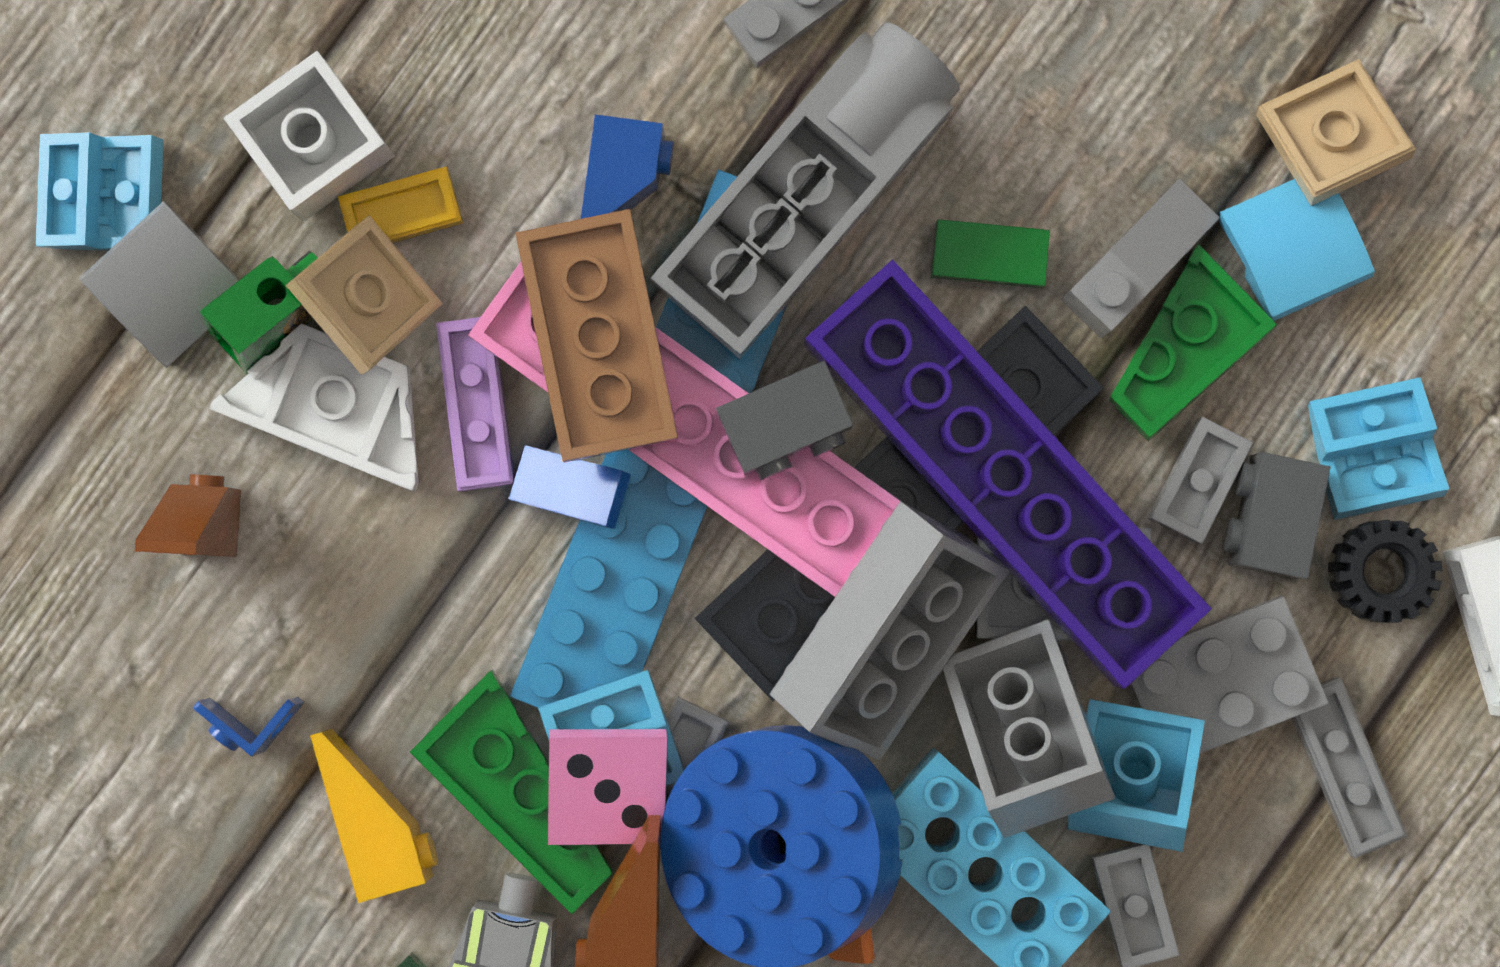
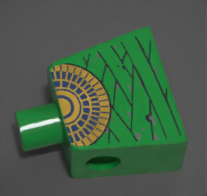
[199,250,318,374]

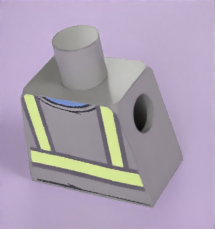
[449,873,557,967]

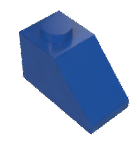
[581,114,674,219]

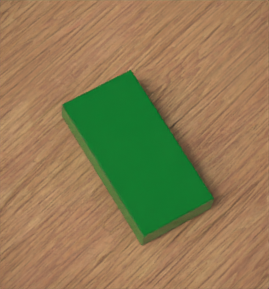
[931,219,1050,289]

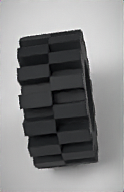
[1328,520,1443,623]

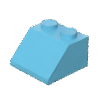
[1068,699,1205,852]

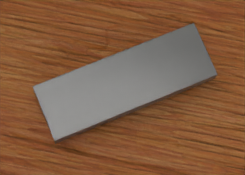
[1292,677,1408,858]

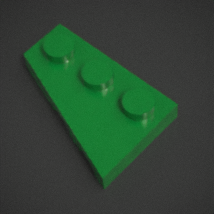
[1110,244,1277,442]

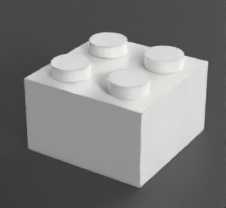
[224,51,395,222]

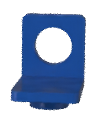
[193,697,304,757]

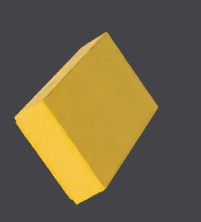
[338,166,464,243]

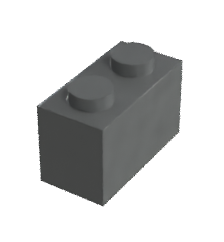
[716,360,853,481]
[1223,452,1331,579]

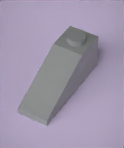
[1061,178,1220,338]

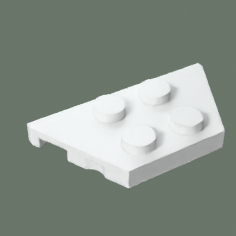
[209,323,419,492]

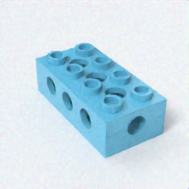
[892,747,1111,967]

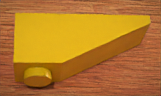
[310,729,438,903]

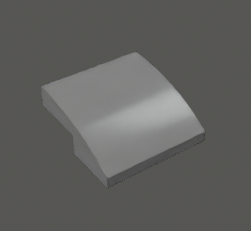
[79,201,240,368]

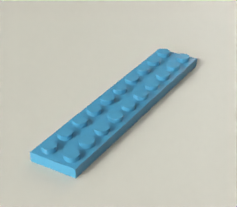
[510,169,787,708]

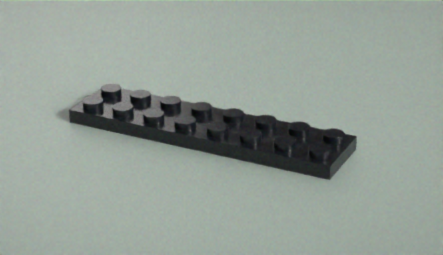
[694,306,1104,702]

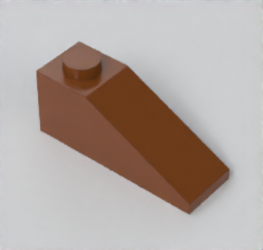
[135,474,241,557]
[575,815,661,967]

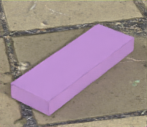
[436,317,515,492]

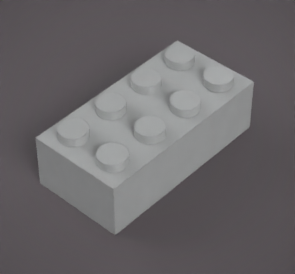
[770,501,1010,760]

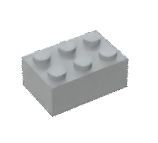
[943,619,1115,838]

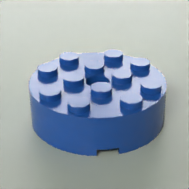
[660,725,903,967]

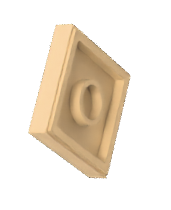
[1256,59,1416,206]
[286,215,443,375]

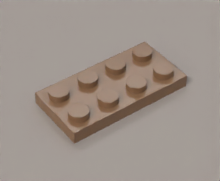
[515,209,678,463]

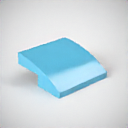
[36,132,164,251]
[1220,179,1375,321]
[1308,377,1449,520]
[538,670,685,786]

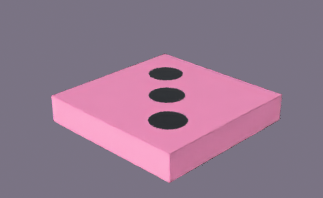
[548,729,667,845]

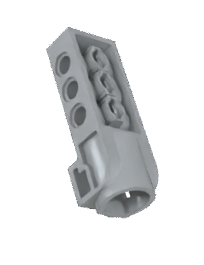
[651,22,960,359]

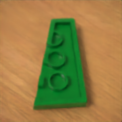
[410,670,614,914]

